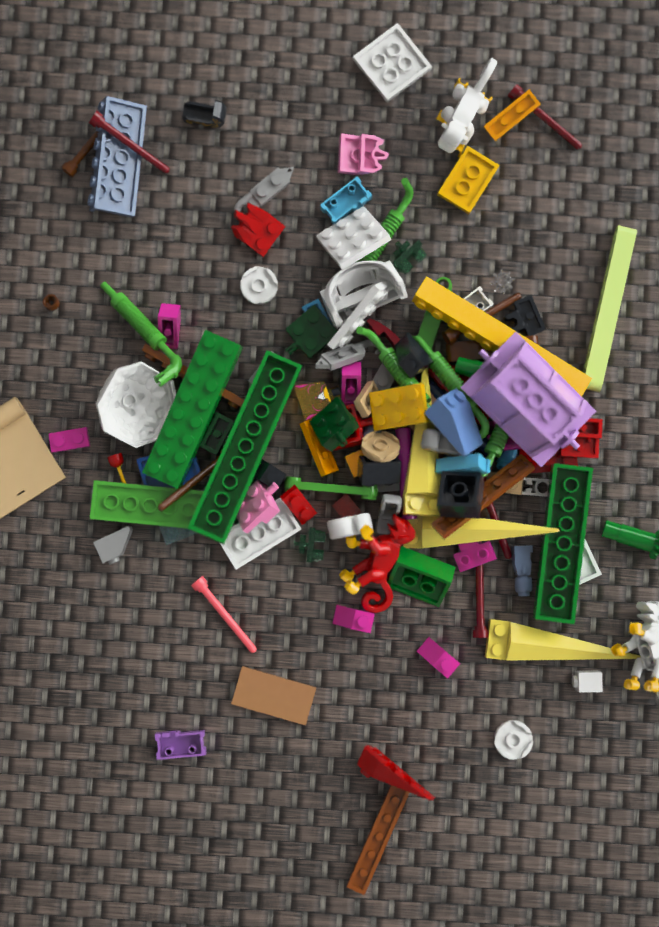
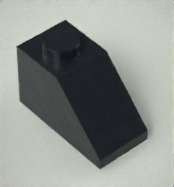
[395,332,433,378]
[254,459,287,491]

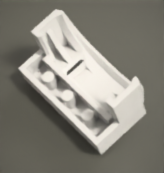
[320,260,408,328]

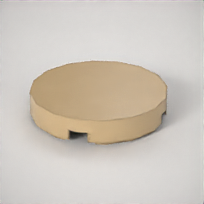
[361,431,400,463]

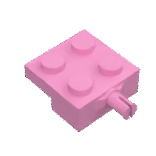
[237,480,280,533]

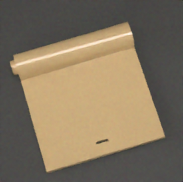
[0,397,66,519]

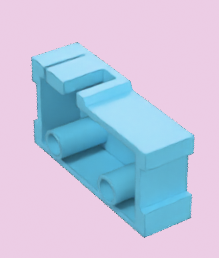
[320,176,372,225]
[435,453,491,474]

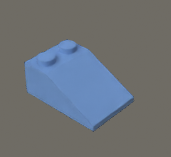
[425,388,483,457]

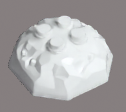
[96,361,176,448]

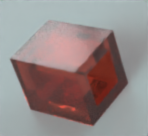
[331,494,361,518]

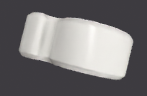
[327,513,373,540]

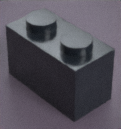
[357,456,401,487]

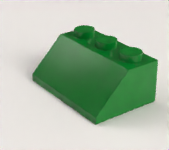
[387,546,456,607]

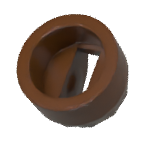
[43,294,60,311]

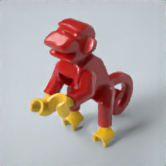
[339,513,415,613]

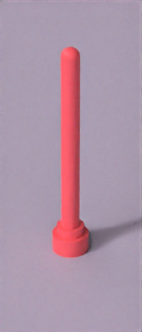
[191,576,257,653]

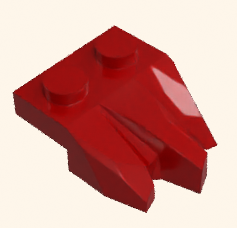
[231,202,286,257]

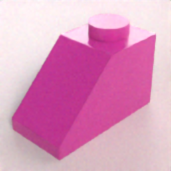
[158,303,181,349]
[341,362,361,406]
[332,605,375,633]
[417,637,460,679]

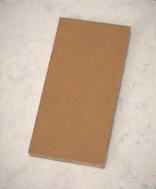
[231,666,316,726]

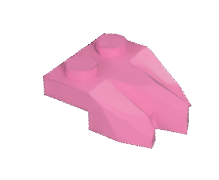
[338,134,389,175]

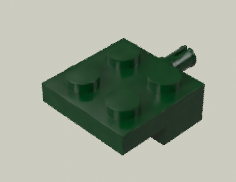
[285,304,337,360]
[309,396,359,452]
[200,412,235,456]

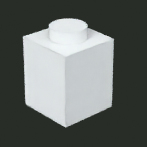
[572,670,603,692]

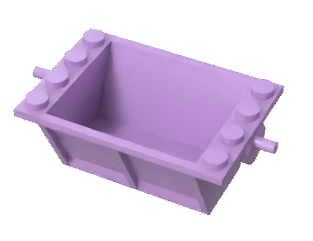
[461,332,596,467]

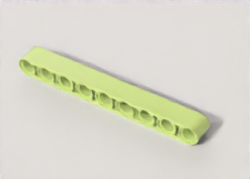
[583,225,637,392]

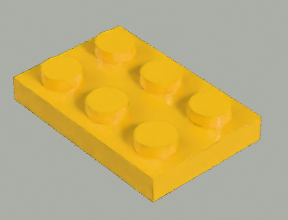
[437,146,500,214]
[369,383,429,431]

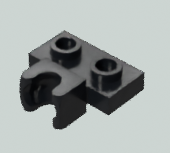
[503,295,546,336]

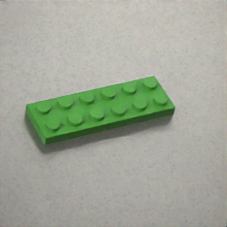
[90,480,204,529]

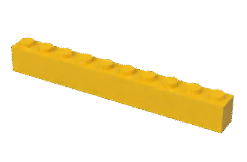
[412,276,592,396]

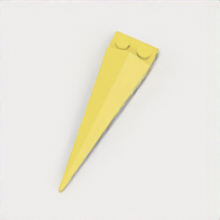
[403,368,441,517]
[403,516,560,548]
[485,619,641,661]

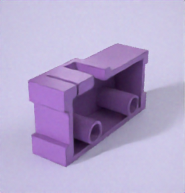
[155,730,207,760]

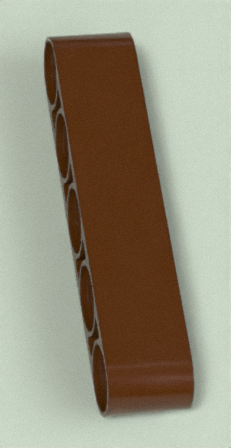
[445,335,539,364]

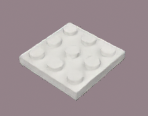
[353,23,432,102]
[316,206,391,270]

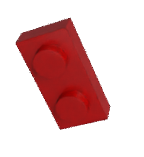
[280,485,317,525]

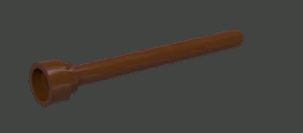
[61,131,98,178]
[442,293,521,345]
[158,450,222,511]

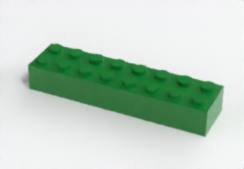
[142,330,243,489]
[533,463,593,624]

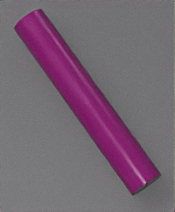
[395,428,418,520]

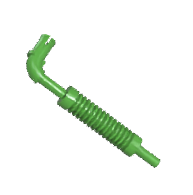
[100,282,183,387]

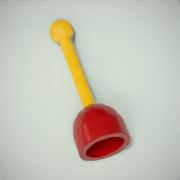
[107,452,126,483]

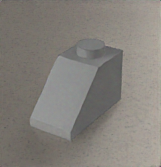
[93,526,133,565]

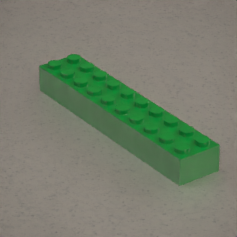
[188,350,302,545]

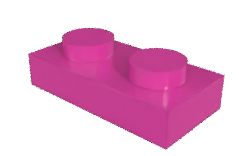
[49,427,91,453]

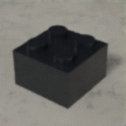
[437,471,485,519]

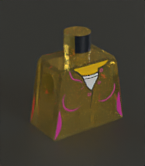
[294,381,341,421]

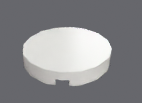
[240,266,278,305]
[494,720,533,760]

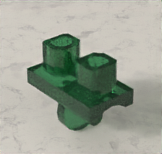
[393,240,427,275]
[294,527,326,563]

